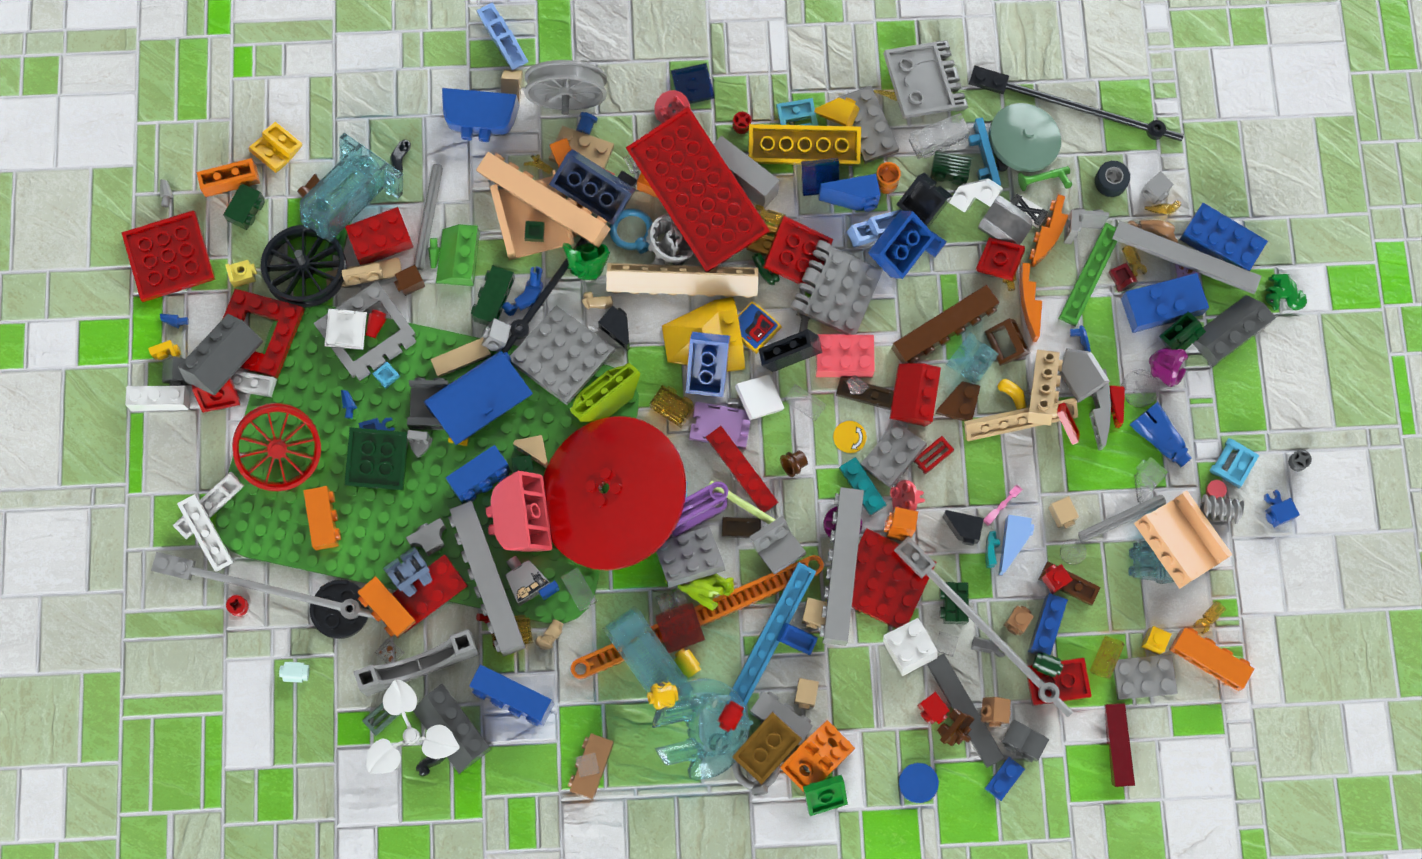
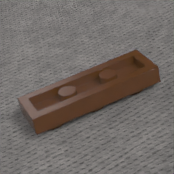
[1038,561,1101,606]

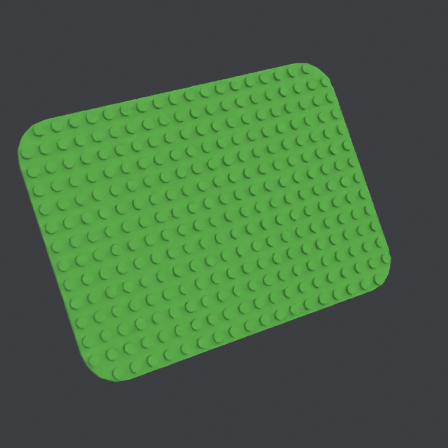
[216,304,639,624]

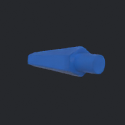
[160,314,189,329]
[341,390,357,419]

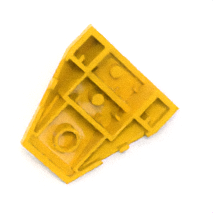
[662,297,745,372]

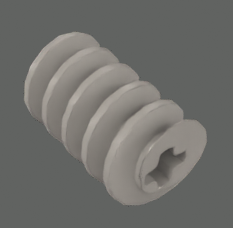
[1200,494,1244,524]

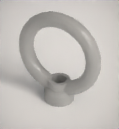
[732,759,780,796]

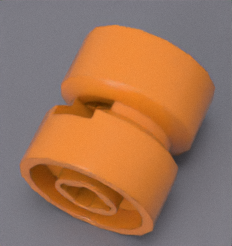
[876,162,901,194]

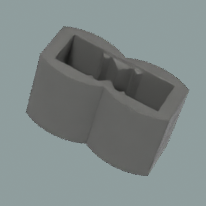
[1001,720,1049,763]

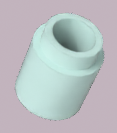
[279,662,309,683]

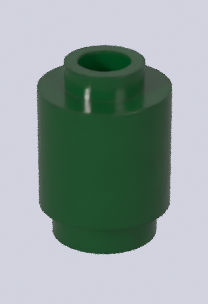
[1032,653,1063,678]

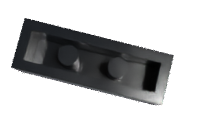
[759,329,822,372]

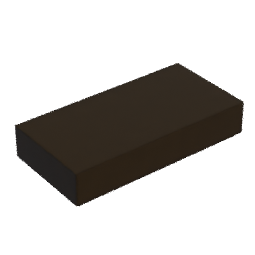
[722,517,761,538]

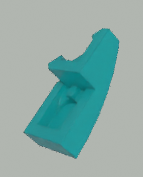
[985,531,1000,568]

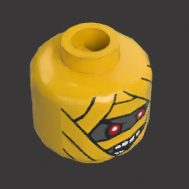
[647,681,678,710]

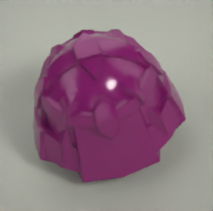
[1149,348,1189,387]

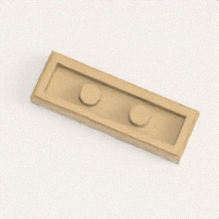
[430,338,491,378]

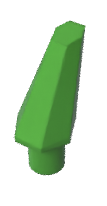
[428,238,440,268]

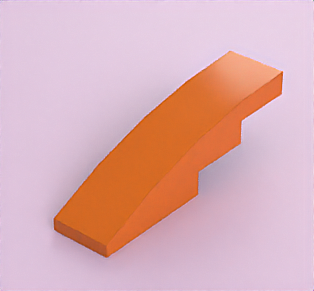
[1019,263,1042,342]

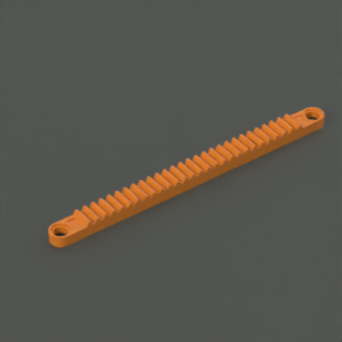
[571,555,824,679]

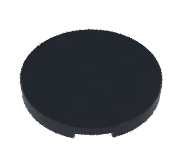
[310,580,370,639]

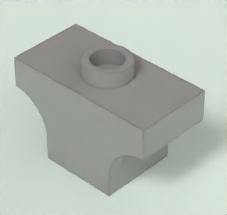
[406,518,446,556]

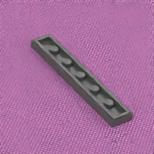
[927,654,1004,768]

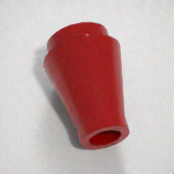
[365,309,387,339]

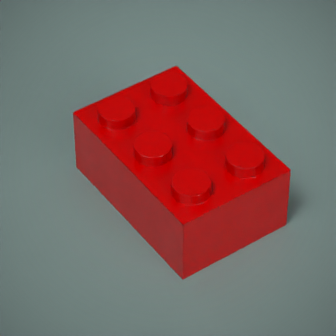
[345,207,414,265]

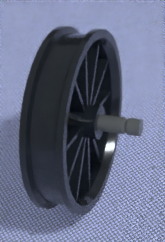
[260,225,347,308]

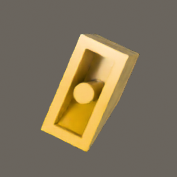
[814,97,860,126]

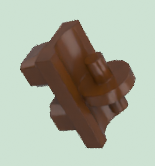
[937,709,975,746]

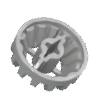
[646,214,694,265]

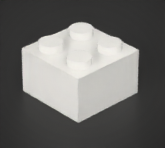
[883,618,938,676]

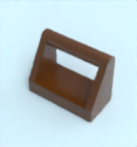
[984,318,1030,366]

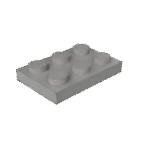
[861,421,927,488]
[1112,654,1178,700]

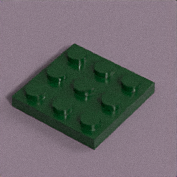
[344,427,408,490]

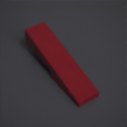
[1104,703,1135,787]

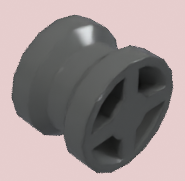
[1288,449,1312,472]

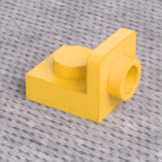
[148,340,182,360]

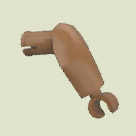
[1127,220,1178,243]

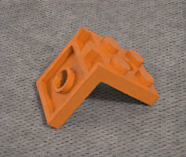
[780,720,855,792]

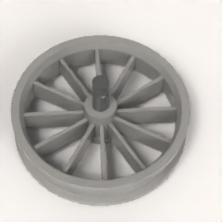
[524,60,607,115]

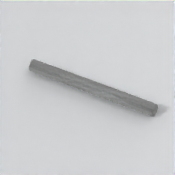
[413,164,443,270]

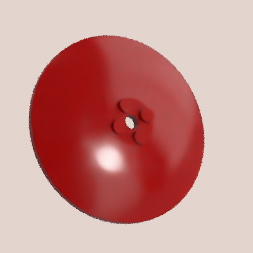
[543,416,686,570]

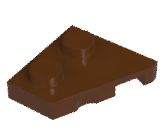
[936,381,981,421]

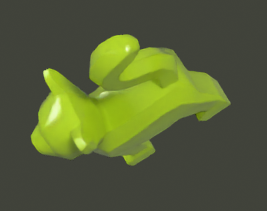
[665,573,734,611]

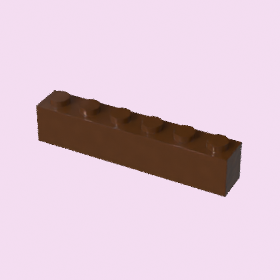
[891,284,1000,364]

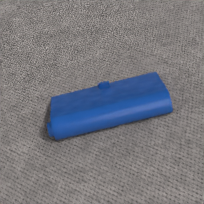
[424,351,533,445]

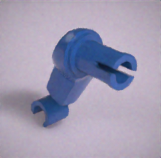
[502,266,543,316]

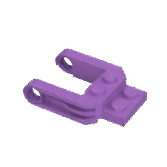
[672,481,728,537]

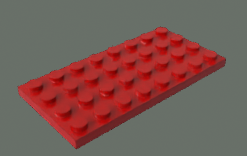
[626,106,770,273]

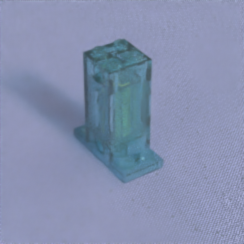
[300,133,403,242]
[602,606,693,712]

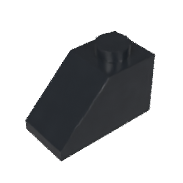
[598,306,630,351]
[943,510,984,546]

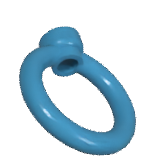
[610,208,653,254]

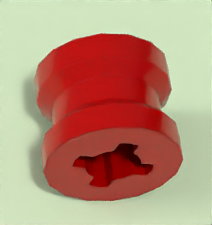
[733,111,751,134]
[226,595,249,617]

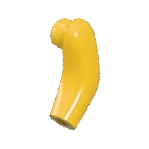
[997,379,1026,410]

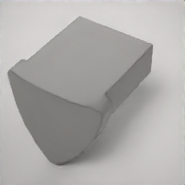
[407,430,433,458]

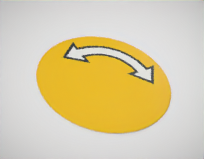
[833,421,867,453]

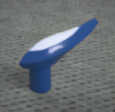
[1070,325,1091,352]

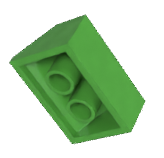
[436,224,480,286]

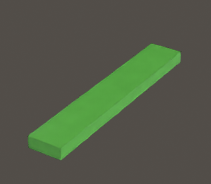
[1058,223,1117,327]

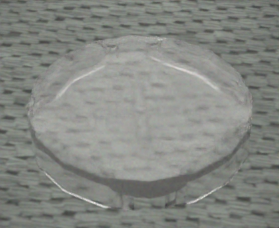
[1121,369,1160,407]

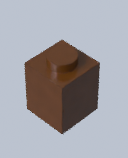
[394,265,425,296]

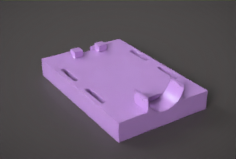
[689,402,751,449]

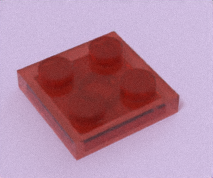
[655,602,705,654]

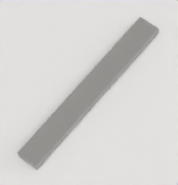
[1112,221,1261,294]

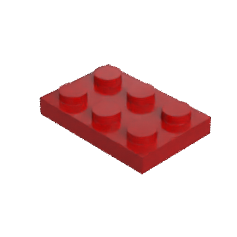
[1027,658,1092,706]

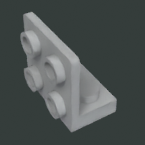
[1064,208,1109,244]
[750,516,806,574]

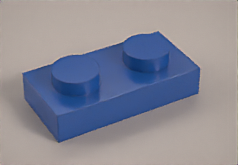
[984,757,1025,801]

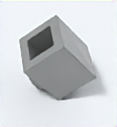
[1141,171,1174,204]
[481,318,511,352]

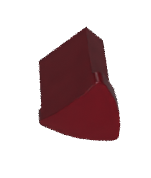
[1109,262,1138,292]

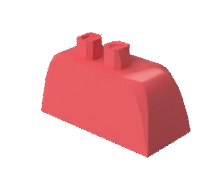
[485,471,553,552]

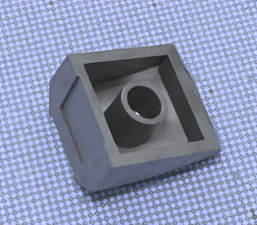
[978,195,1032,245]

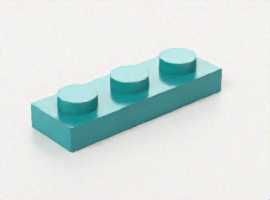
[839,457,887,516]

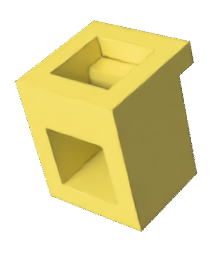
[225,260,257,288]

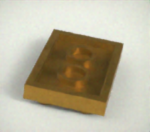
[732,712,802,784]

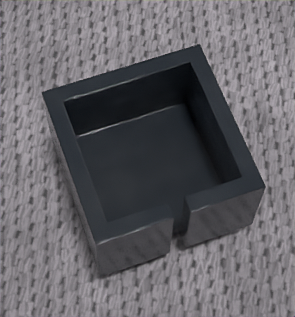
[896,173,953,227]

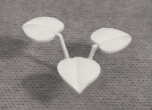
[366,680,460,774]

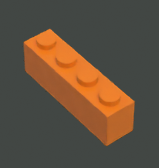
[1169,627,1255,691]

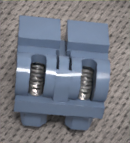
[383,546,432,597]

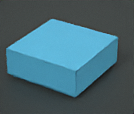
[373,362,400,389]

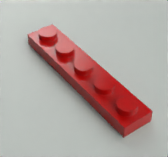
[705,426,779,513]

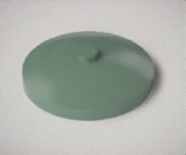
[989,103,1061,172]

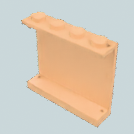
[490,170,576,260]
[1134,491,1232,589]

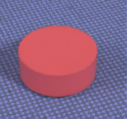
[1206,480,1227,499]

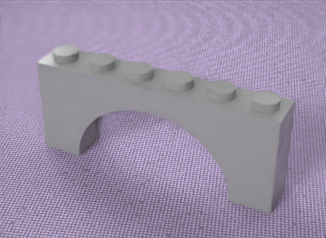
[353,629,480,696]

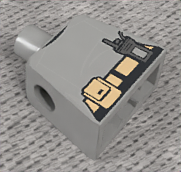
[506,556,550,607]

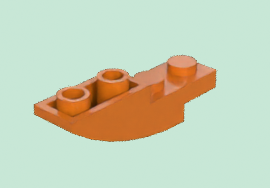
[1029,194,1068,267]

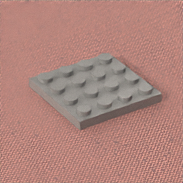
[510,305,615,405]

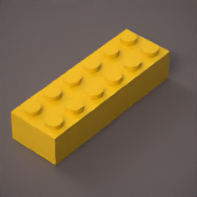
[748,124,861,166]

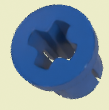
[576,112,598,135]

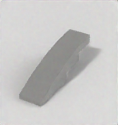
[1089,369,1111,450]

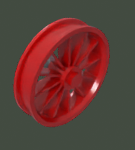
[232,403,321,491]

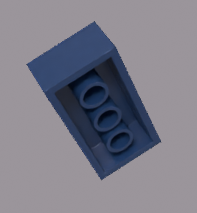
[549,149,636,225]

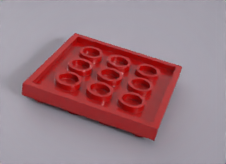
[121,210,216,303]
[852,528,937,629]

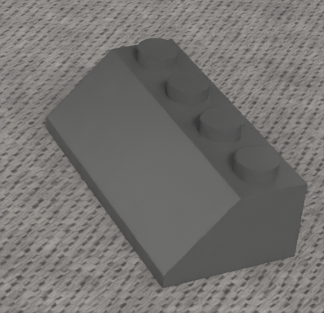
[1193,295,1276,367]
[178,314,263,396]
[413,684,492,774]

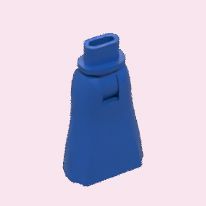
[1130,402,1192,468]

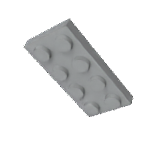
[837,85,899,164]

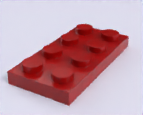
[392,554,468,633]

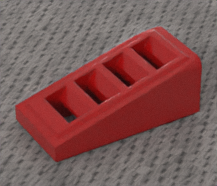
[1109,385,1125,428]

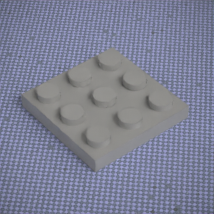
[656,526,726,588]

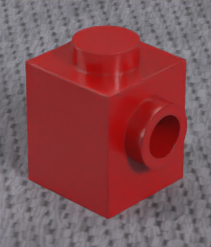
[1041,564,1072,594]
[917,691,950,724]

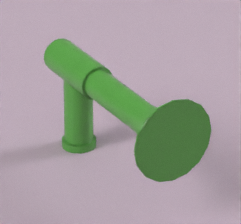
[1018,166,1072,191]

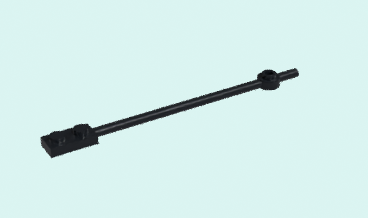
[969,65,1184,141]
[501,171,637,353]

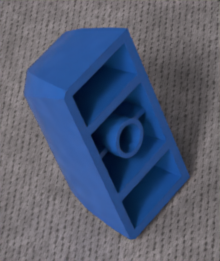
[442,88,520,142]

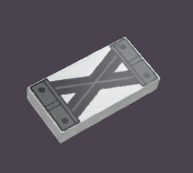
[1011,193,1048,229]

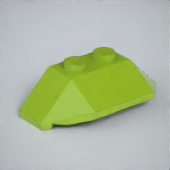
[570,363,640,422]

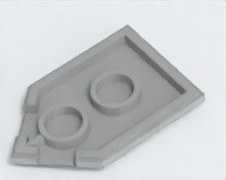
[1059,348,1110,403]

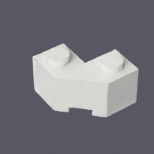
[949,179,1004,213]

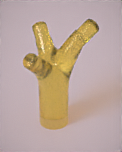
[524,154,553,175]

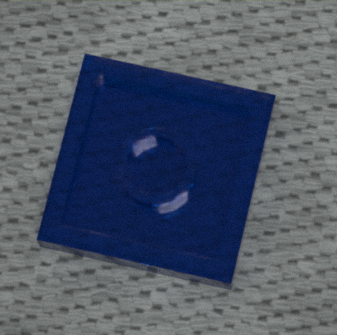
[671,63,715,104]
[801,158,839,196]

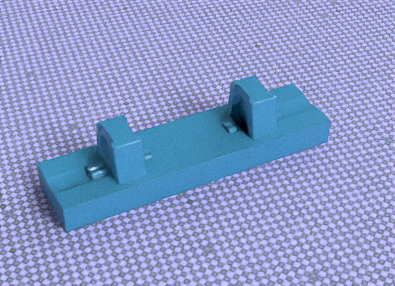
[968,117,1001,186]

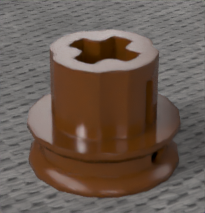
[780,450,808,477]

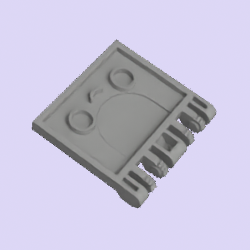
[883,40,968,119]
[790,240,883,335]

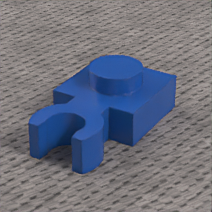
[358,418,395,431]

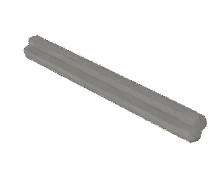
[1078,495,1166,542]

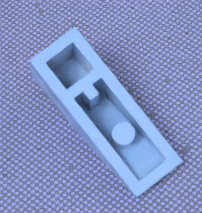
[999,515,1034,575]

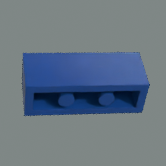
[1028,593,1068,655]

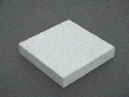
[735,375,784,420]

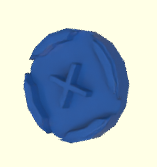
[899,763,939,803]

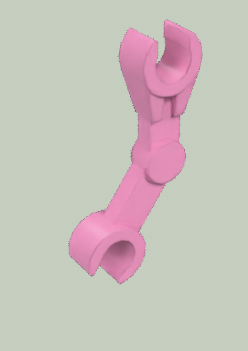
[983,485,1023,526]

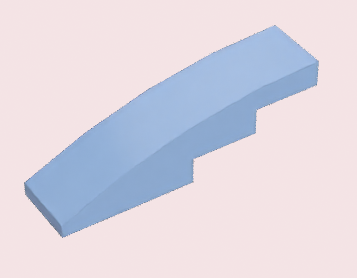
[477,2,528,71]

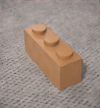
[568,733,614,800]

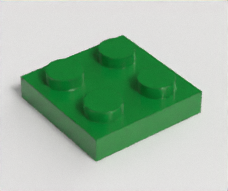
[803,775,848,816]

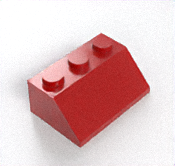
[889,363,941,427]

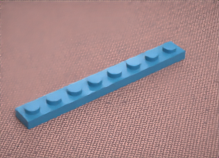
[725,562,816,708]

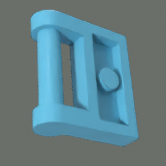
[776,98,818,126]
[1209,438,1259,488]

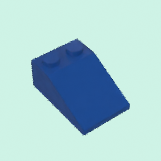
[818,174,881,212]

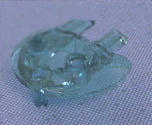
[652,678,753,780]

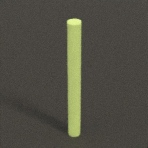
[708,480,776,524]

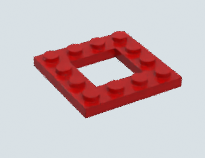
[223,288,305,379]

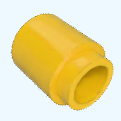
[673,648,701,679]

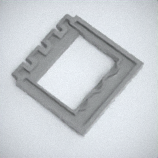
[314,281,417,381]

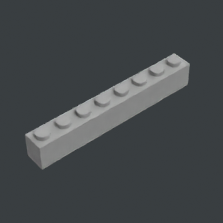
[820,487,864,646]
[448,501,526,657]

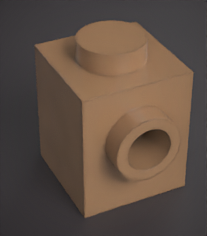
[1004,606,1034,636]
[981,697,1011,727]

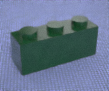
[471,265,515,326]

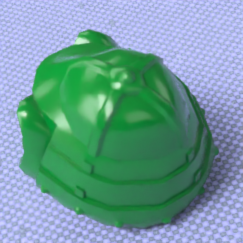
[562,243,610,280]

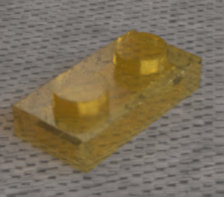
[1090,636,1125,679]

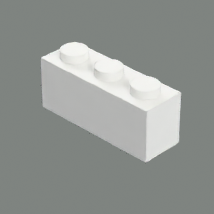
[125,386,190,411]

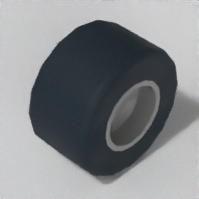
[1095,160,1130,197]

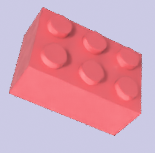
[816,334,875,378]

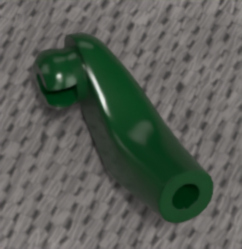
[752,253,780,286]

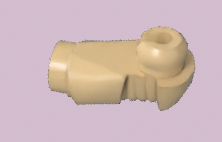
[582,292,613,310]
[535,620,564,650]

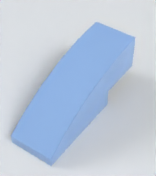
[846,209,902,248]

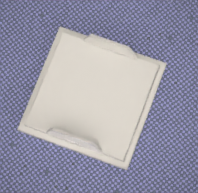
[325,309,367,350]

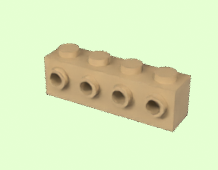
[1028,350,1063,426]

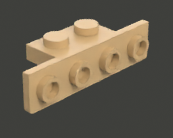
[325,258,402,288]

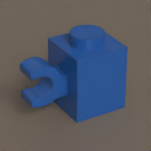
[1264,490,1300,528]

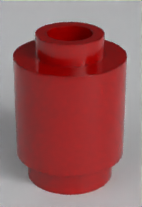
[717,701,744,732]

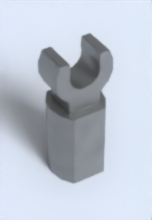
[971,636,1007,657]

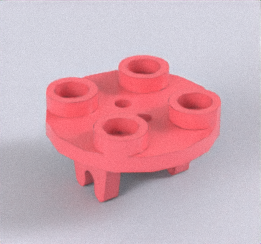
[655,90,691,123]
[890,480,925,511]

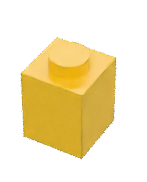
[1141,626,1172,655]

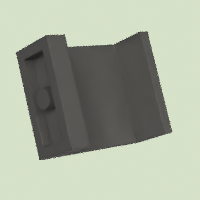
[407,378,449,430]

